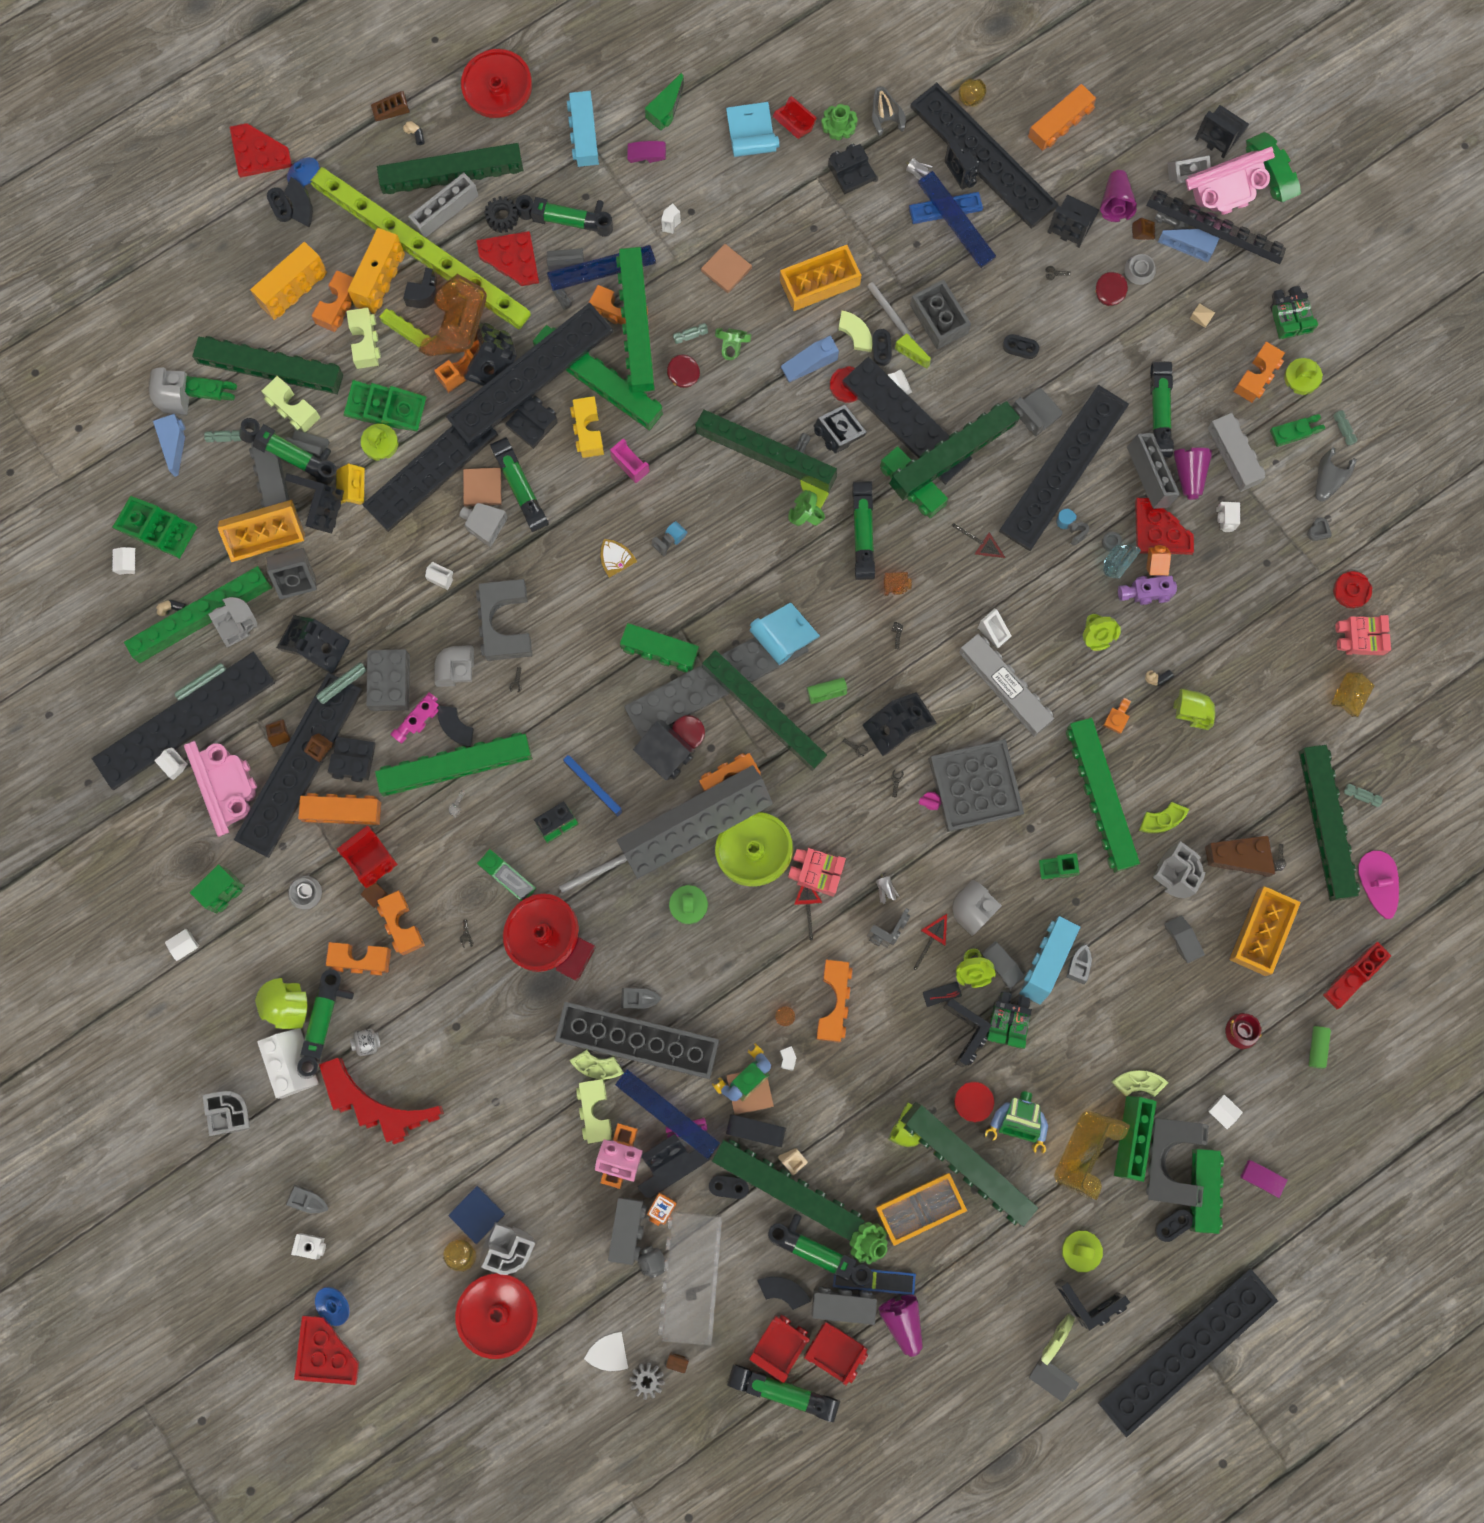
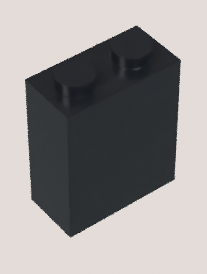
[633,720,695,781]

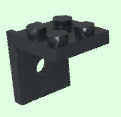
[1195,105,1249,159]
[1047,194,1099,248]
[463,322,517,386]
[285,473,344,534]
[276,615,350,674]
[863,692,937,756]
[943,998,992,1067]
[1055,1280,1130,1331]

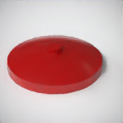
[461,49,532,118]
[503,894,579,972]
[455,1273,538,1359]

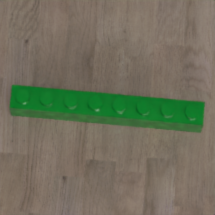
[616,247,655,393]
[533,325,663,431]
[124,566,272,663]
[1066,718,1140,873]
[375,732,533,797]

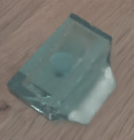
[1103,543,1141,579]

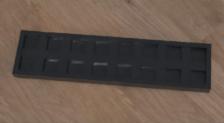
[1146,190,1286,265]
[842,356,972,485]
[362,425,498,532]

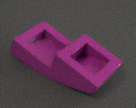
[627,141,666,163]
[1240,1160,1288,1198]

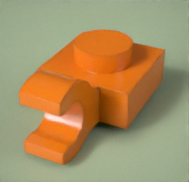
[1103,698,1131,734]

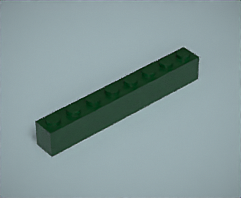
[377,143,524,194]
[192,336,343,395]
[889,401,1020,501]
[695,409,837,493]
[702,650,827,771]
[1298,744,1360,902]
[900,1102,1038,1227]
[711,1139,865,1241]

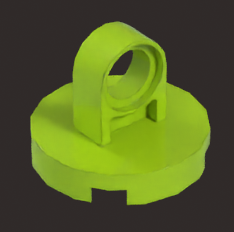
[1284,358,1323,395]
[361,424,398,461]
[1083,614,1121,651]
[955,949,996,988]
[1061,1230,1103,1272]

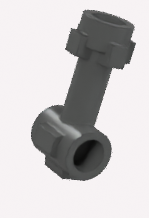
[1155,211,1189,230]

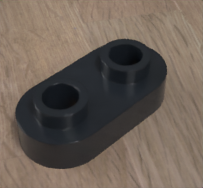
[267,187,293,222]
[872,329,892,366]
[1003,334,1039,359]
[709,1176,749,1199]
[1155,1209,1193,1242]

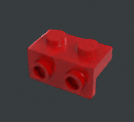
[773,96,817,139]

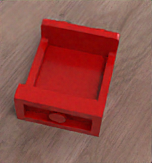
[337,825,398,889]
[749,1314,810,1383]
[804,1320,869,1386]

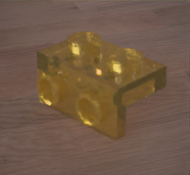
[1331,672,1375,717]

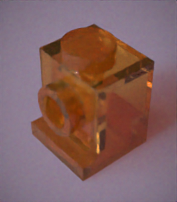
[884,572,912,596]

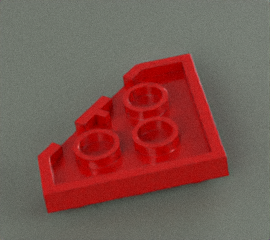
[230,123,292,178]
[477,231,539,286]
[1135,498,1194,555]
[294,1315,359,1385]

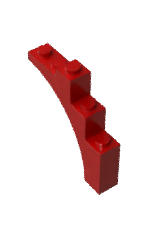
[319,1058,444,1145]

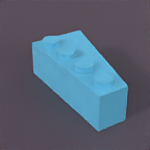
[1019,916,1080,1004]

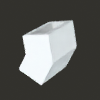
[661,204,681,234]
[887,369,912,395]
[113,547,135,575]
[425,562,453,590]
[154,747,188,780]
[165,929,199,961]
[780,1046,796,1071]
[1208,1095,1243,1129]

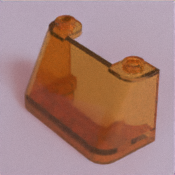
[419,273,487,356]

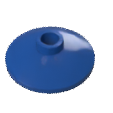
[287,157,320,186]
[315,1287,350,1326]

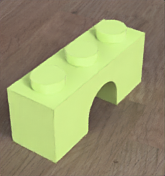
[347,308,381,369]
[262,376,320,432]
[576,1079,613,1144]

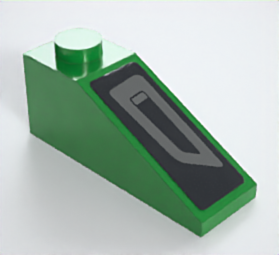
[645,73,684,131]
[477,849,536,901]

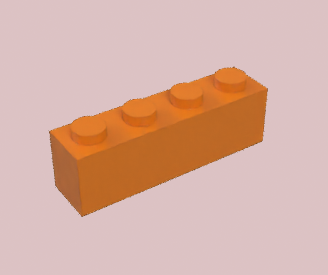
[1028,84,1096,151]
[298,793,381,825]

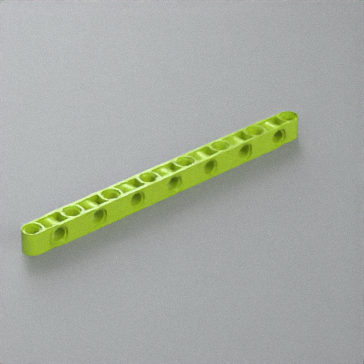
[310,167,531,329]

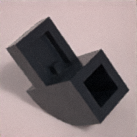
[403,268,439,308]

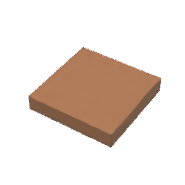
[701,244,752,293]
[464,468,502,506]
[727,1072,774,1115]

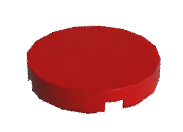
[830,366,859,403]
[1333,571,1373,609]
[954,1082,994,1122]

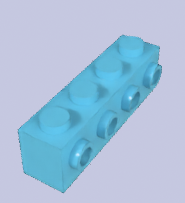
[567,91,599,167]

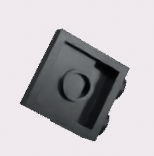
[944,139,979,190]
[828,143,876,195]
[505,396,558,449]
[813,405,867,454]
[328,737,376,783]

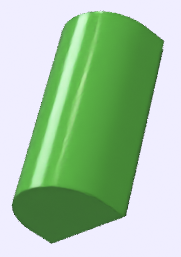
[807,677,847,704]
[1308,1026,1331,1069]

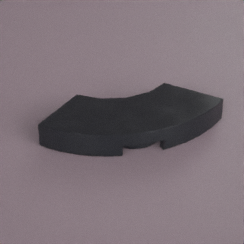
[284,177,313,227]
[437,706,474,747]
[757,1276,811,1310]

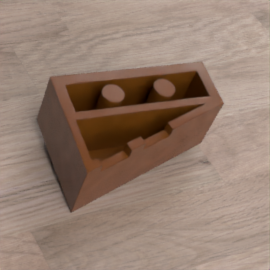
[1205,836,1276,877]

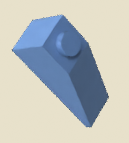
[1158,229,1219,262]
[781,335,839,382]
[153,414,186,477]

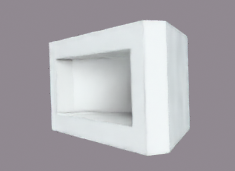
[978,608,1011,648]

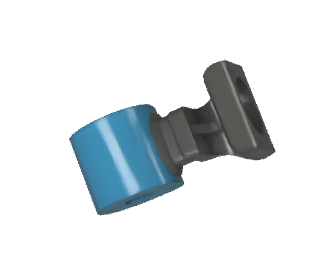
[1056,509,1089,546]
[651,521,687,557]

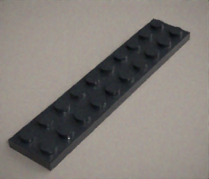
[910,82,1058,229]
[446,302,613,446]
[999,385,1129,551]
[91,651,275,790]
[234,672,363,858]
[1098,1268,1278,1438]

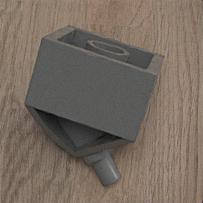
[266,548,317,600]

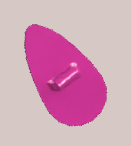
[1358,851,1399,919]

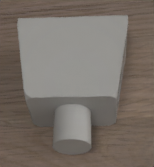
[459,503,508,547]

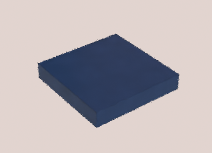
[448,1186,506,1244]

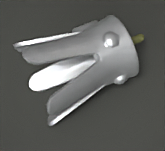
[906,158,933,183]
[876,873,900,904]

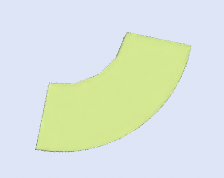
[839,311,872,352]
[570,1050,624,1080]
[1111,1070,1168,1097]
[1041,1313,1075,1365]

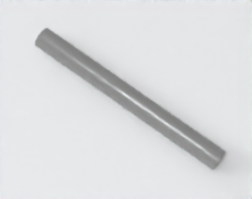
[867,282,915,340]
[559,854,627,893]

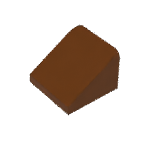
[1132,217,1155,240]
[265,719,290,747]
[304,733,333,762]
[361,883,388,908]
[666,1352,689,1373]

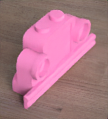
[1185,147,1275,215]
[184,741,257,837]

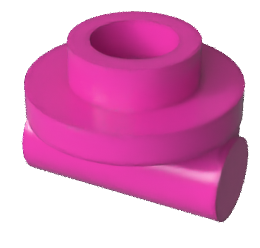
[919,792,941,810]

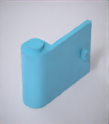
[726,102,779,157]
[750,603,820,665]

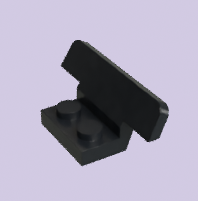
[637,1134,711,1198]

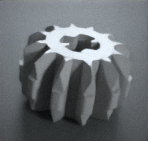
[630,1362,665,1400]

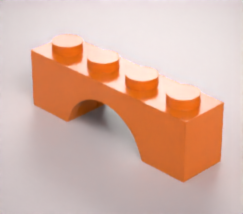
[816,960,853,1043]

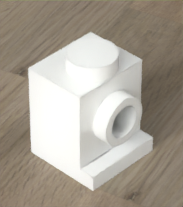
[1216,502,1240,532]
[291,1233,326,1260]

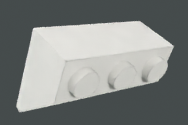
[257,1028,319,1099]

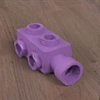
[1118,575,1177,605]

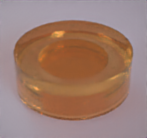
[775,1006,795,1027]

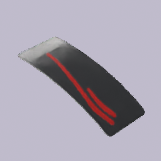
[923,982,962,1007]

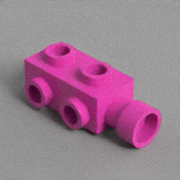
[390,692,439,744]

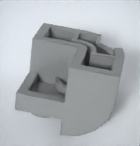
[149,367,189,415]
[208,597,257,647]
[434,645,474,687]
[1153,841,1206,898]
[952,880,1002,936]
[202,1091,250,1136]
[480,1222,535,1275]

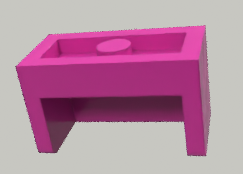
[610,438,650,483]

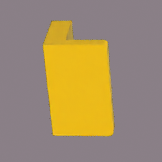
[336,464,365,505]

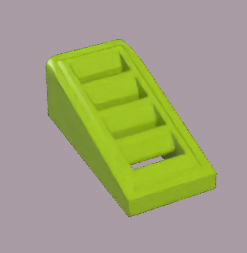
[895,333,931,369]

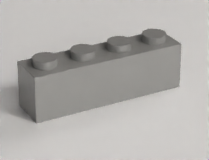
[408,173,478,238]
[1208,413,1265,492]

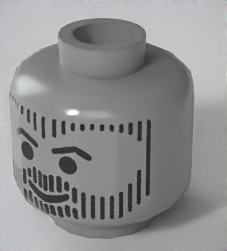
[350,1028,380,1056]

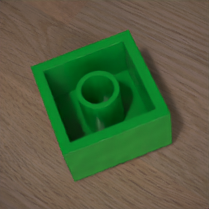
[189,864,245,914]

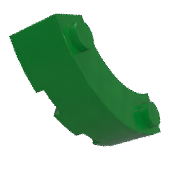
[1246,132,1301,202]

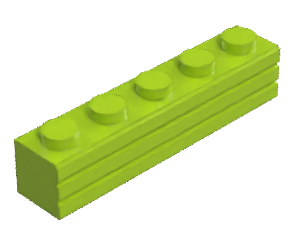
[379,308,433,352]

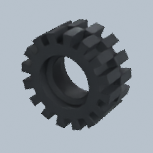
[485,196,519,233]

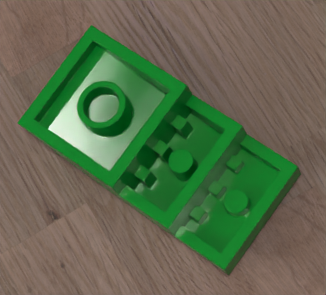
[343,380,426,432]
[112,496,198,559]

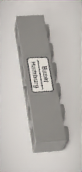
[959,634,1054,737]

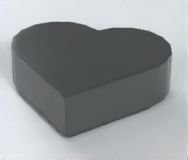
[1307,517,1332,541]

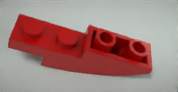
[1323,941,1391,1010]

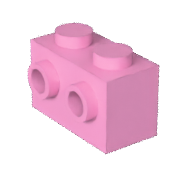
[595,1139,642,1182]

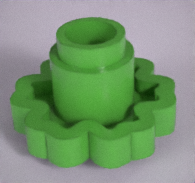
[821,104,858,140]
[850,1222,888,1264]

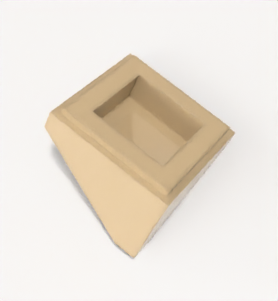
[1190,304,1215,328]
[778,1148,808,1175]

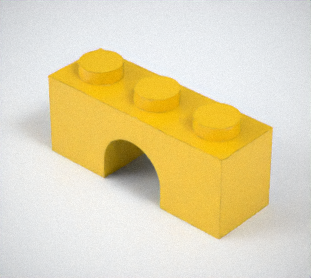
[570,396,604,458]

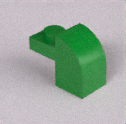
[1039,853,1080,880]

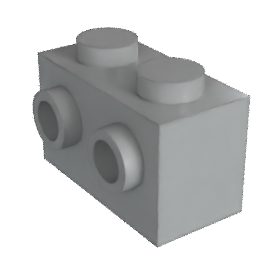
[1167,155,1211,184]

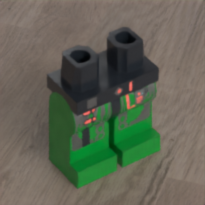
[1270,286,1318,340]
[534,801,579,844]
[986,991,1032,1049]

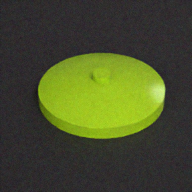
[715,812,793,886]

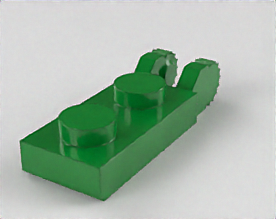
[185,376,237,401]
[1270,414,1326,447]

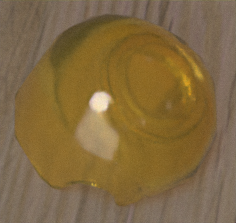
[958,78,986,107]
[443,1239,476,1272]

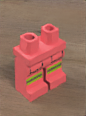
[1335,615,1391,655]
[788,848,846,897]

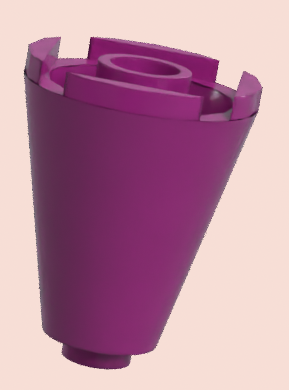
[1100,170,1137,222]
[1174,448,1212,500]
[879,1295,923,1357]

